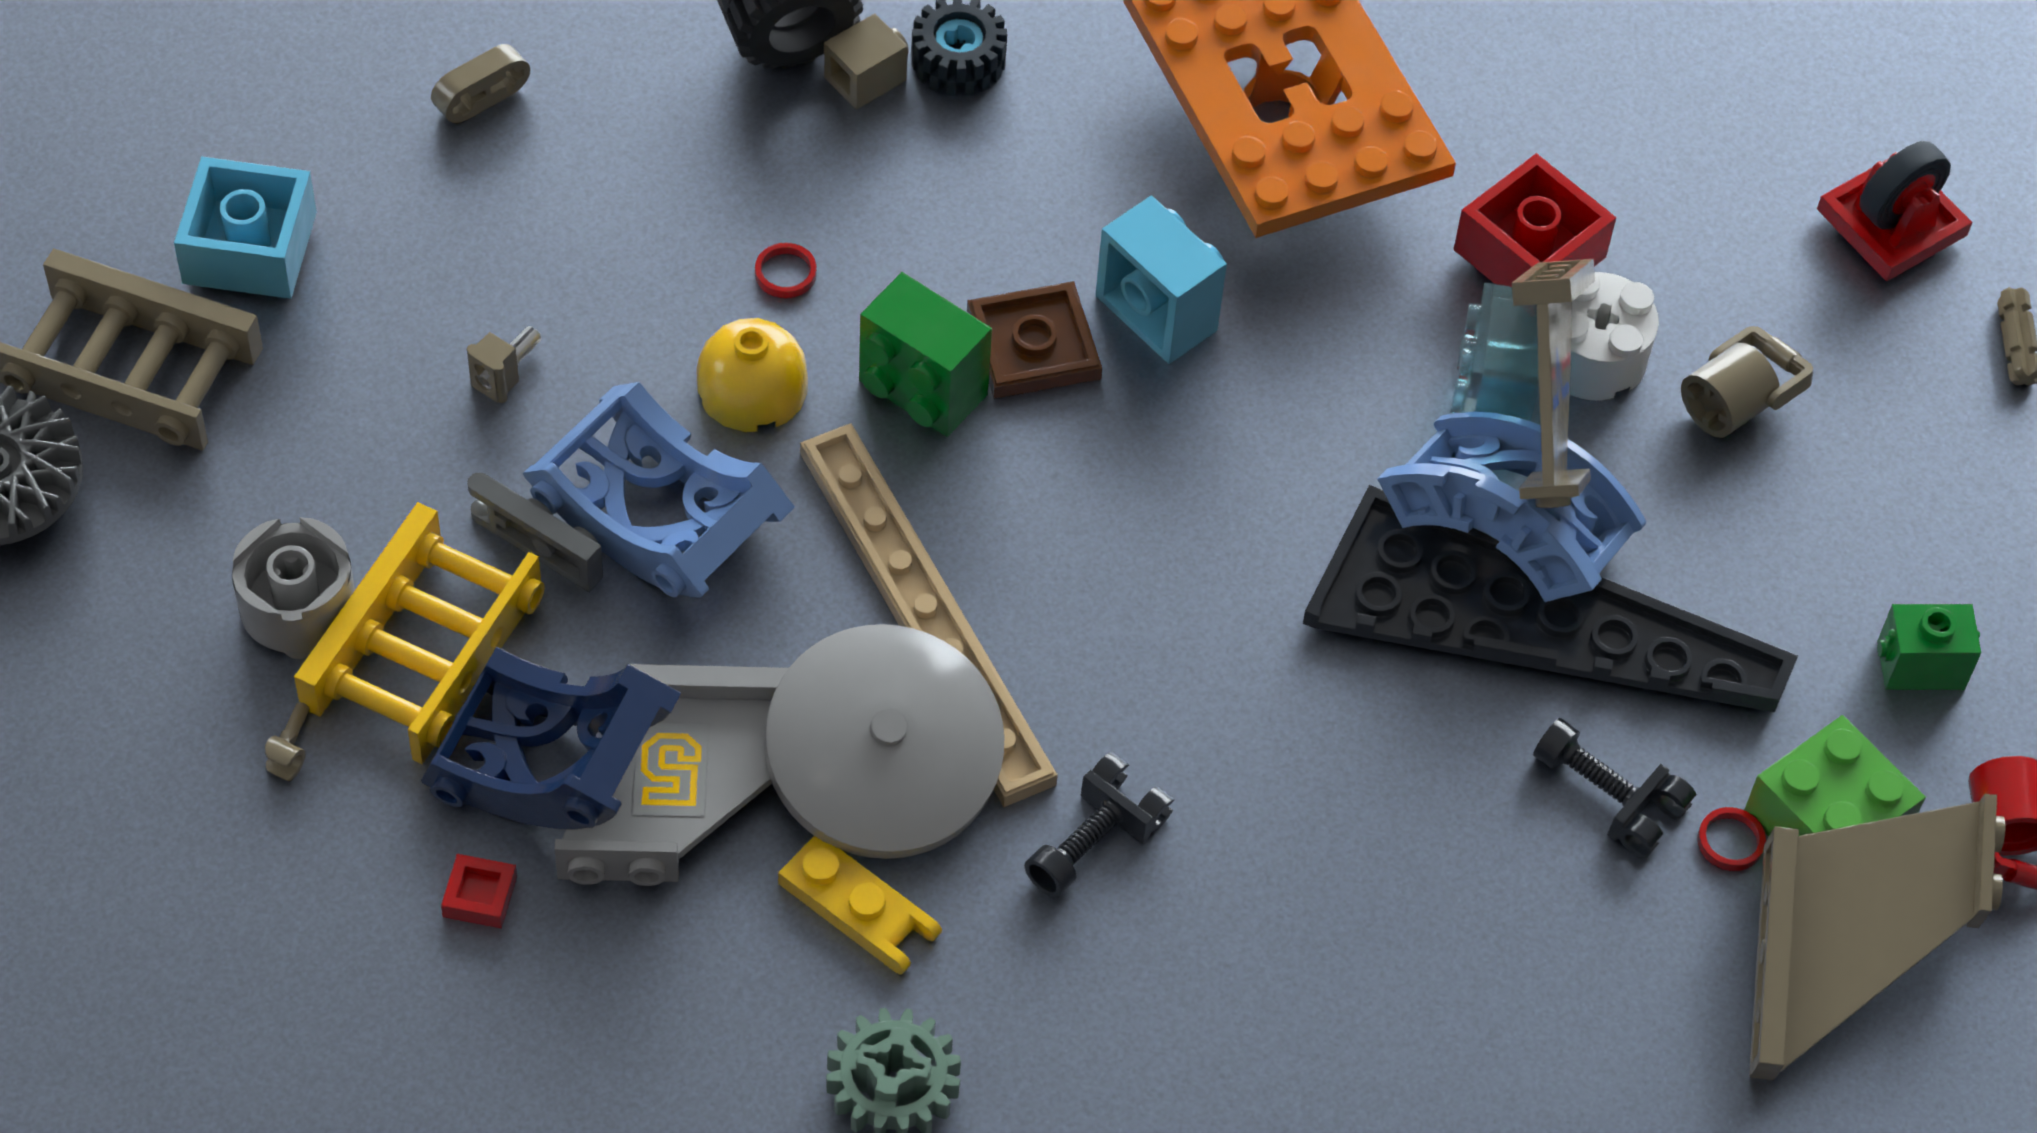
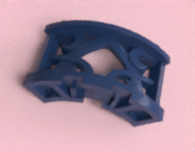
[421,646,681,829]

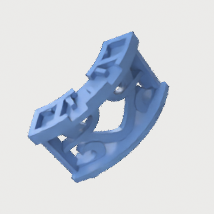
[523,382,795,598]
[1377,412,1646,602]

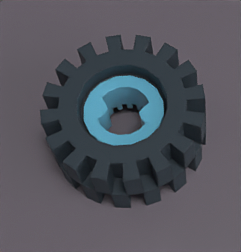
[911,0,1007,96]

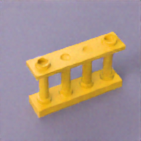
[294,502,545,765]

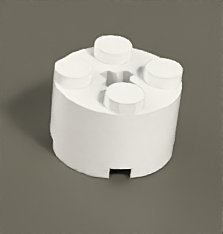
[1570,272,1659,401]

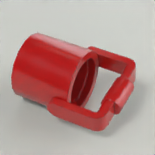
[1968,756,2037,890]

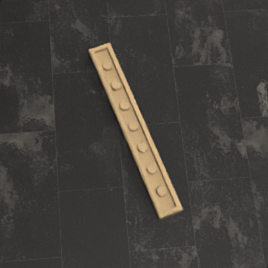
[800,423,1057,807]

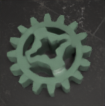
[826,1008,961,1133]

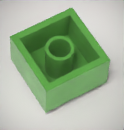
[1744,715,1926,836]

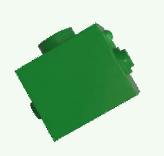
[1877,604,1981,690]

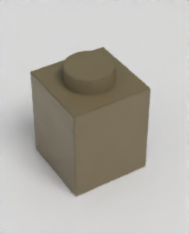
[824,13,909,110]

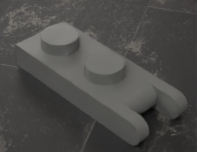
[467,473,603,593]

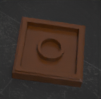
[967,281,1102,399]

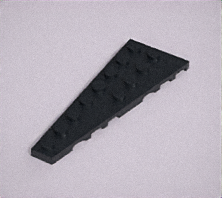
[1303,485,1798,712]

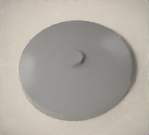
[764,624,1004,859]

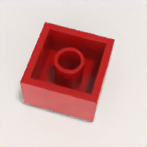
[1453,153,1617,315]

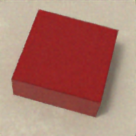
[441,853,517,929]

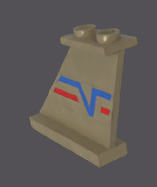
[1512,259,1595,508]

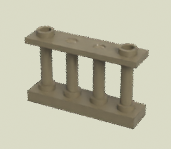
[0,248,263,451]

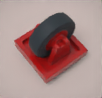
[1817,141,1973,282]

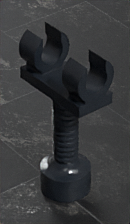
[1533,718,1697,858]
[1024,752,1175,897]

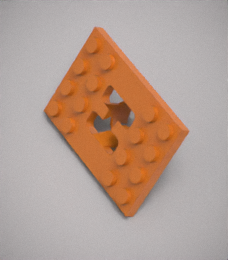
[1123,0,1456,238]

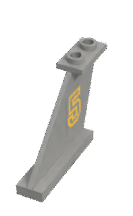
[555,664,789,886]

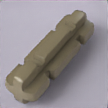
[1997,287,2037,386]

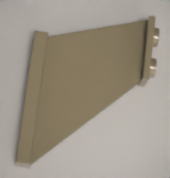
[1749,794,2005,1081]

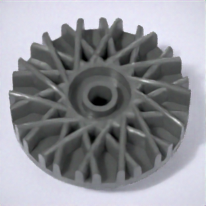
[0,386,83,545]

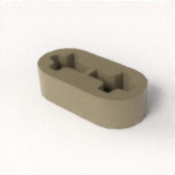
[431,44,531,123]

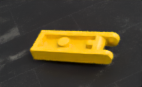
[778,836,942,975]

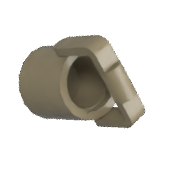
[1680,326,1813,438]

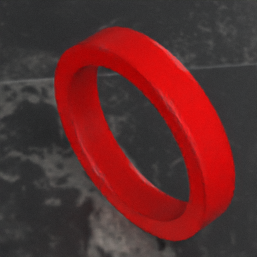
[755,243,817,298]
[1697,807,1766,871]

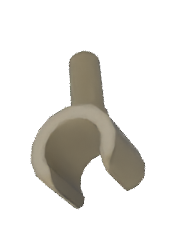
[265,702,310,781]

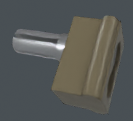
[467,326,541,403]

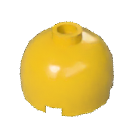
[696,318,808,432]

